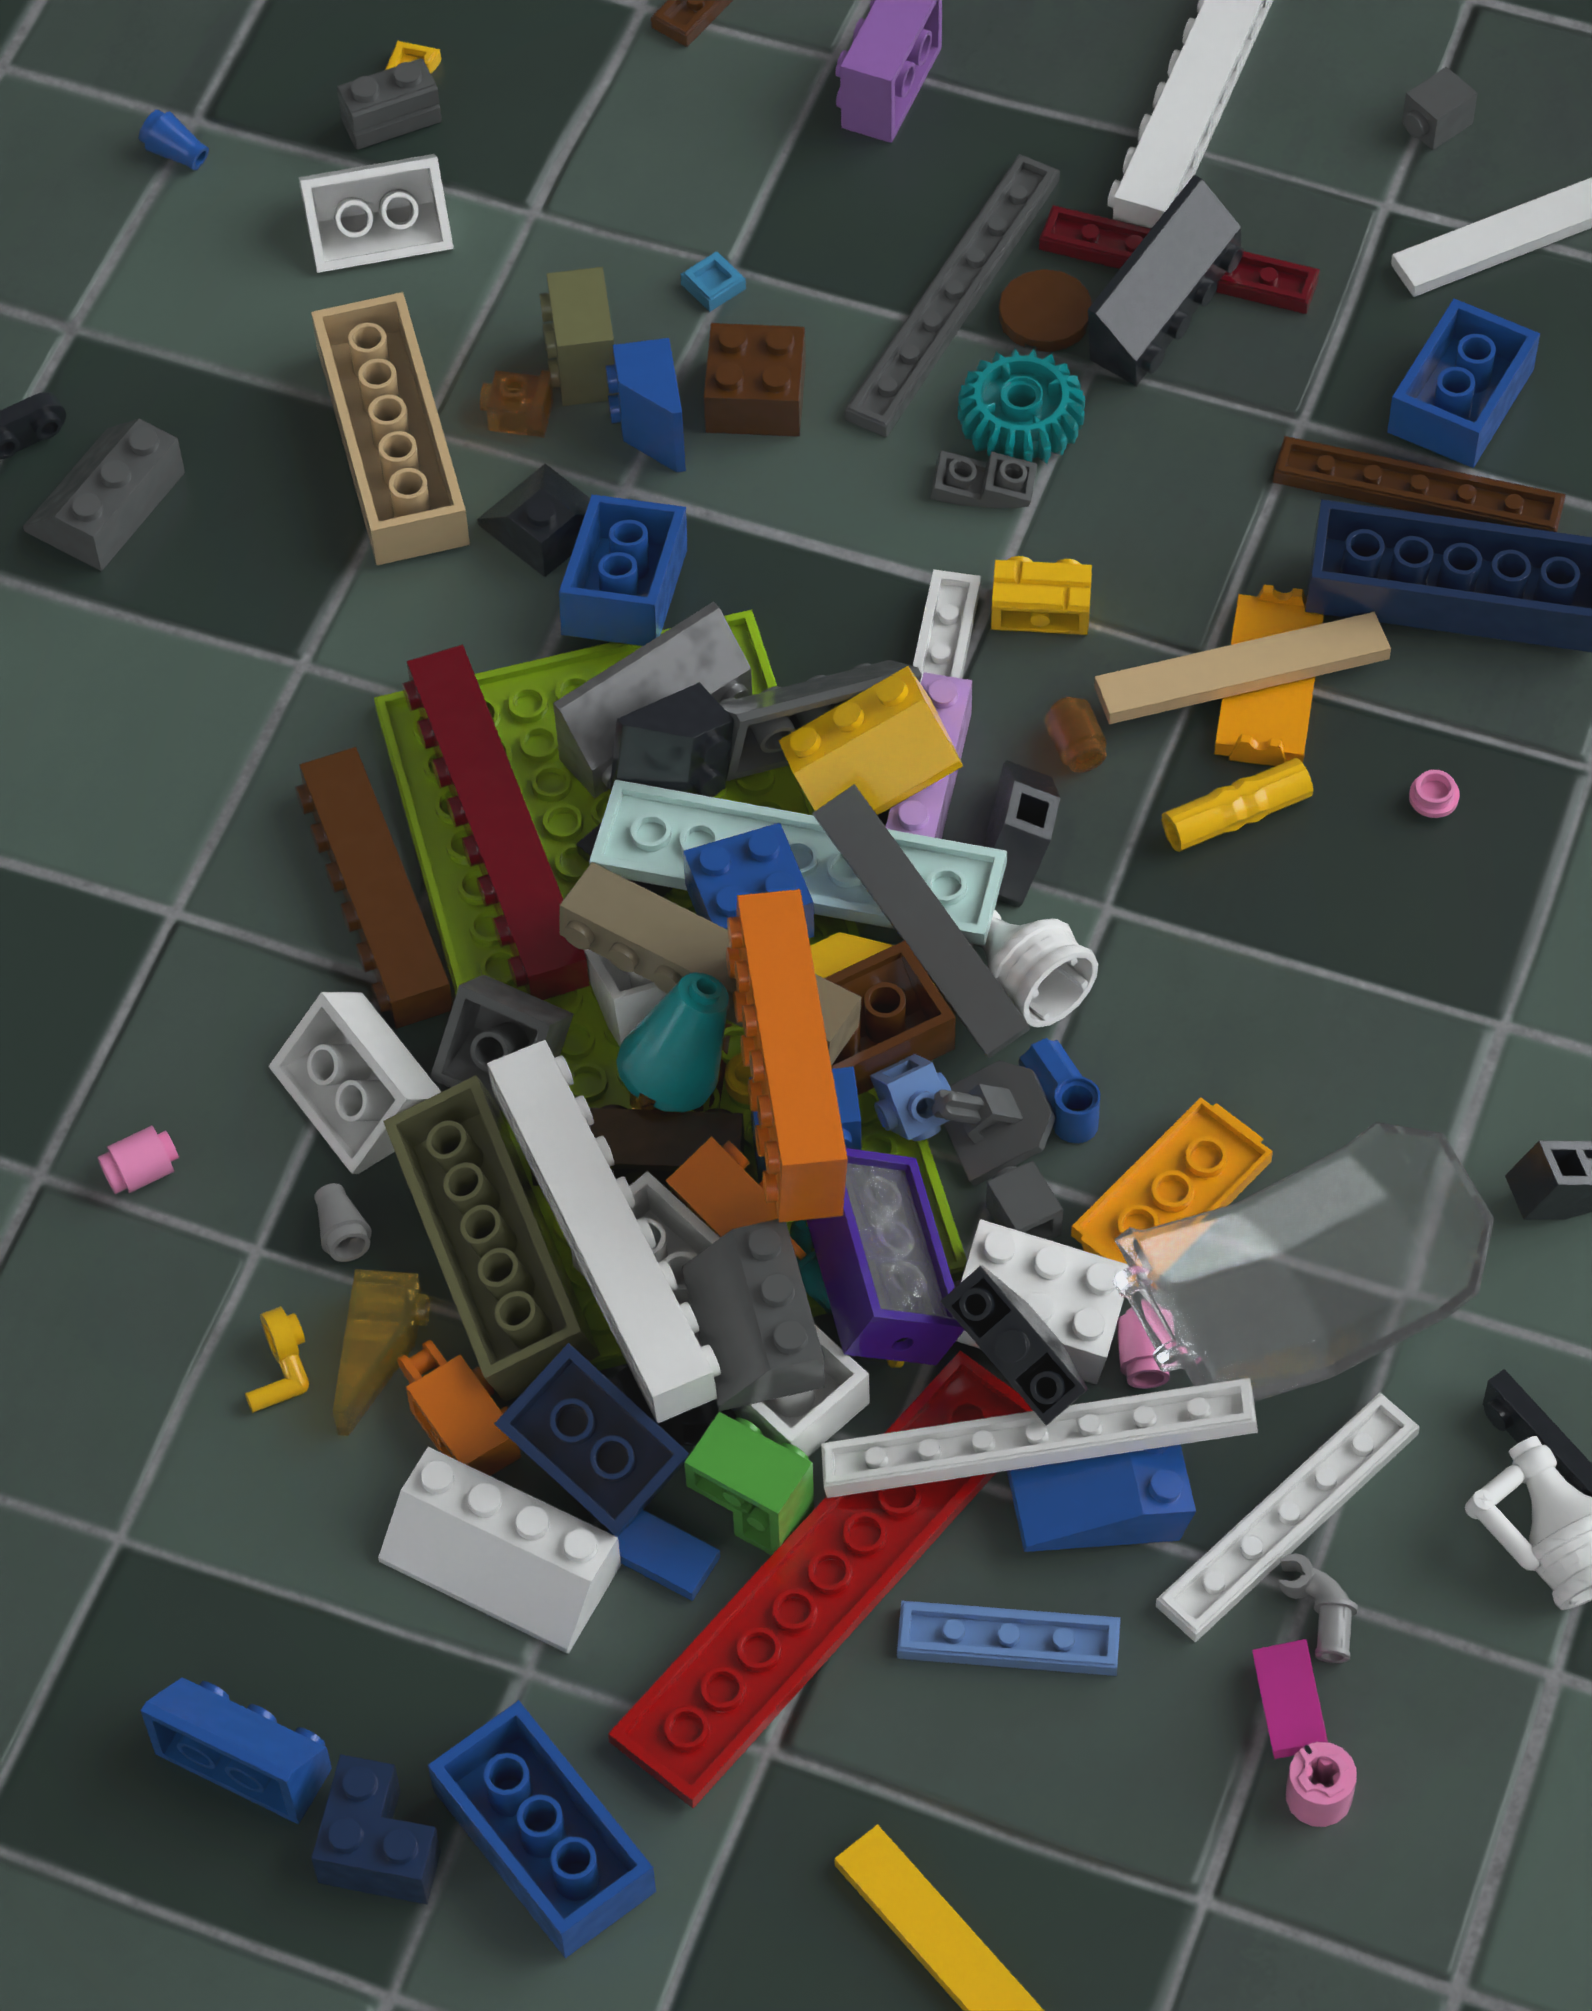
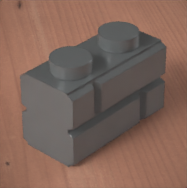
[337,58,442,150]

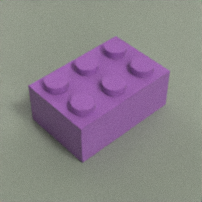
[836,0,942,143]

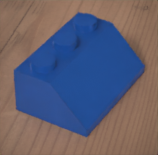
[141,1677,332,1824]

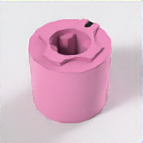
[1286,1742,1357,1827]

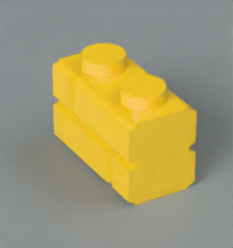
[991,556,1092,635]

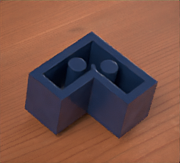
[311,1754,441,1904]

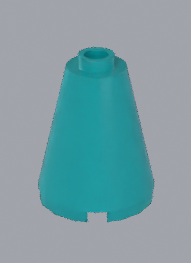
[616,972,729,1112]

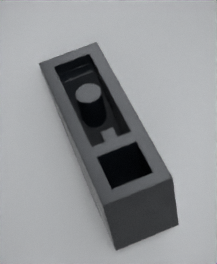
[1505,1141,1592,1220]

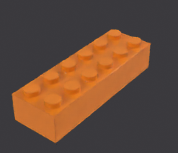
[726,889,848,1223]

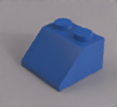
[605,338,686,472]

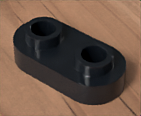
[0,392,66,459]

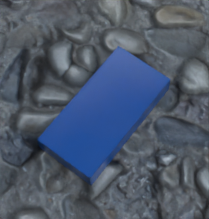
[607,1510,720,1601]

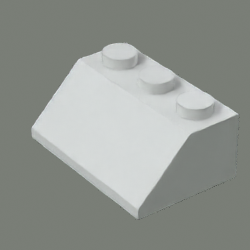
[298,154,454,273]
[268,992,441,1174]

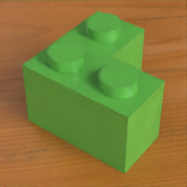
[684,1412,814,1555]

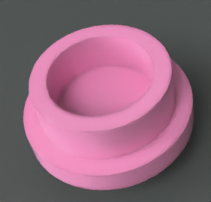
[1409,770,1460,818]

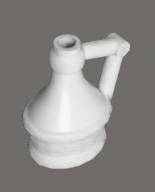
[932,909,1098,1028]
[1465,1436,1592,1610]

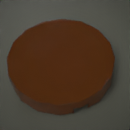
[999,269,1092,352]

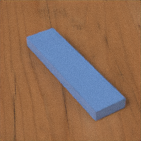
[897,1601,1120,1676]

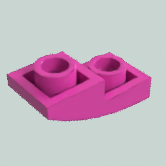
[1252,1639,1328,1759]

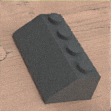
[719,660,922,782]

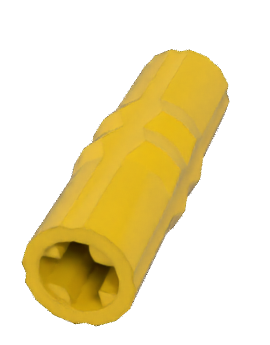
[1161,758,1313,852]

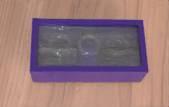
[807,1148,964,1365]

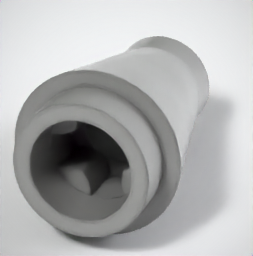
[314,1183,372,1262]

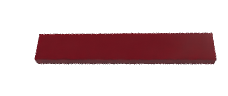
[1039,205,1320,314]

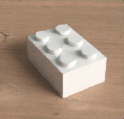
[956,1219,1133,1385]

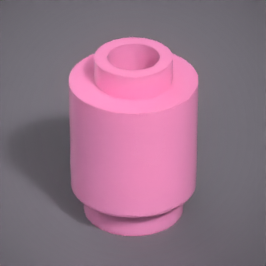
[97,1125,179,1194]
[1116,1305,1174,1389]

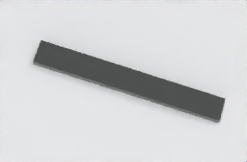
[845,154,1060,438]

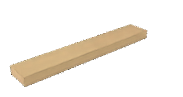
[1094,612,1391,724]

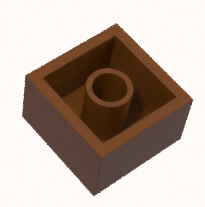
[704,323,806,437]

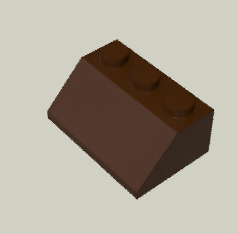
[824,940,956,1095]

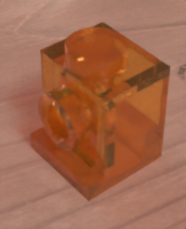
[480,370,553,437]

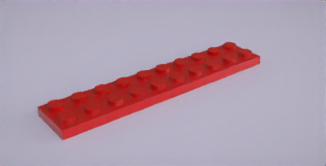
[608,1351,1033,1808]

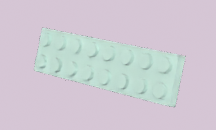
[589,779,1007,946]

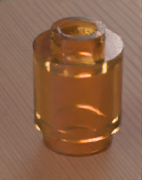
[1044,697,1107,773]

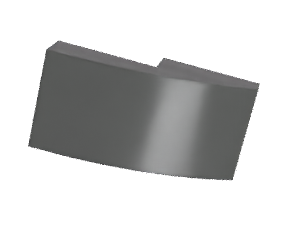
[930,450,1037,508]

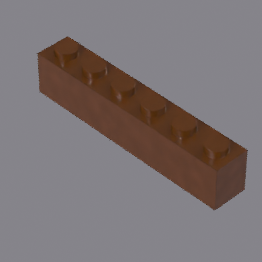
[295,747,453,1029]

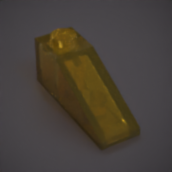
[333,1269,430,1436]

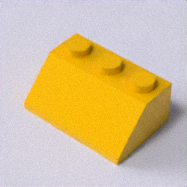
[778,666,963,815]

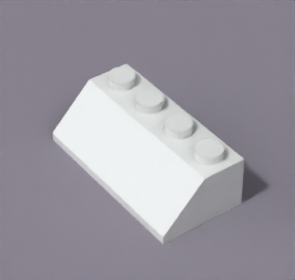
[378,1447,621,1654]

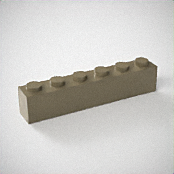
[560,862,862,1066]

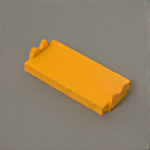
[1214,584,1324,766]
[1071,1097,1273,1292]

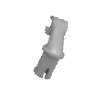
[1278,1553,1358,1663]

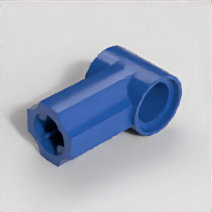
[1019,1038,1101,1144]

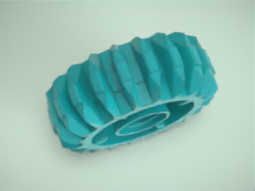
[957,348,1085,464]

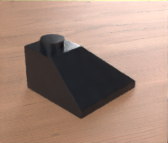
[477,463,590,577]

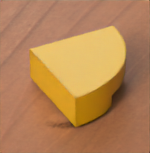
[385,41,441,73]

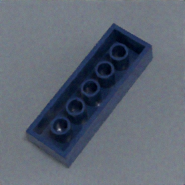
[1305,499,1592,652]

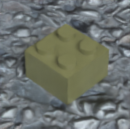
[539,267,616,406]

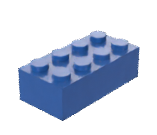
[428,1700,656,1958]

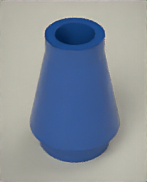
[139,110,209,170]

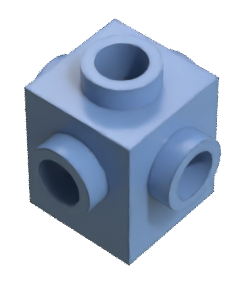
[870,1054,952,1141]

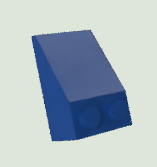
[1007,1444,1196,1552]

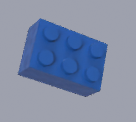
[1387,298,1540,469]
[559,494,687,646]

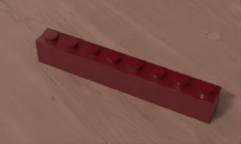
[402,644,590,1000]

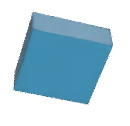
[680,251,746,312]

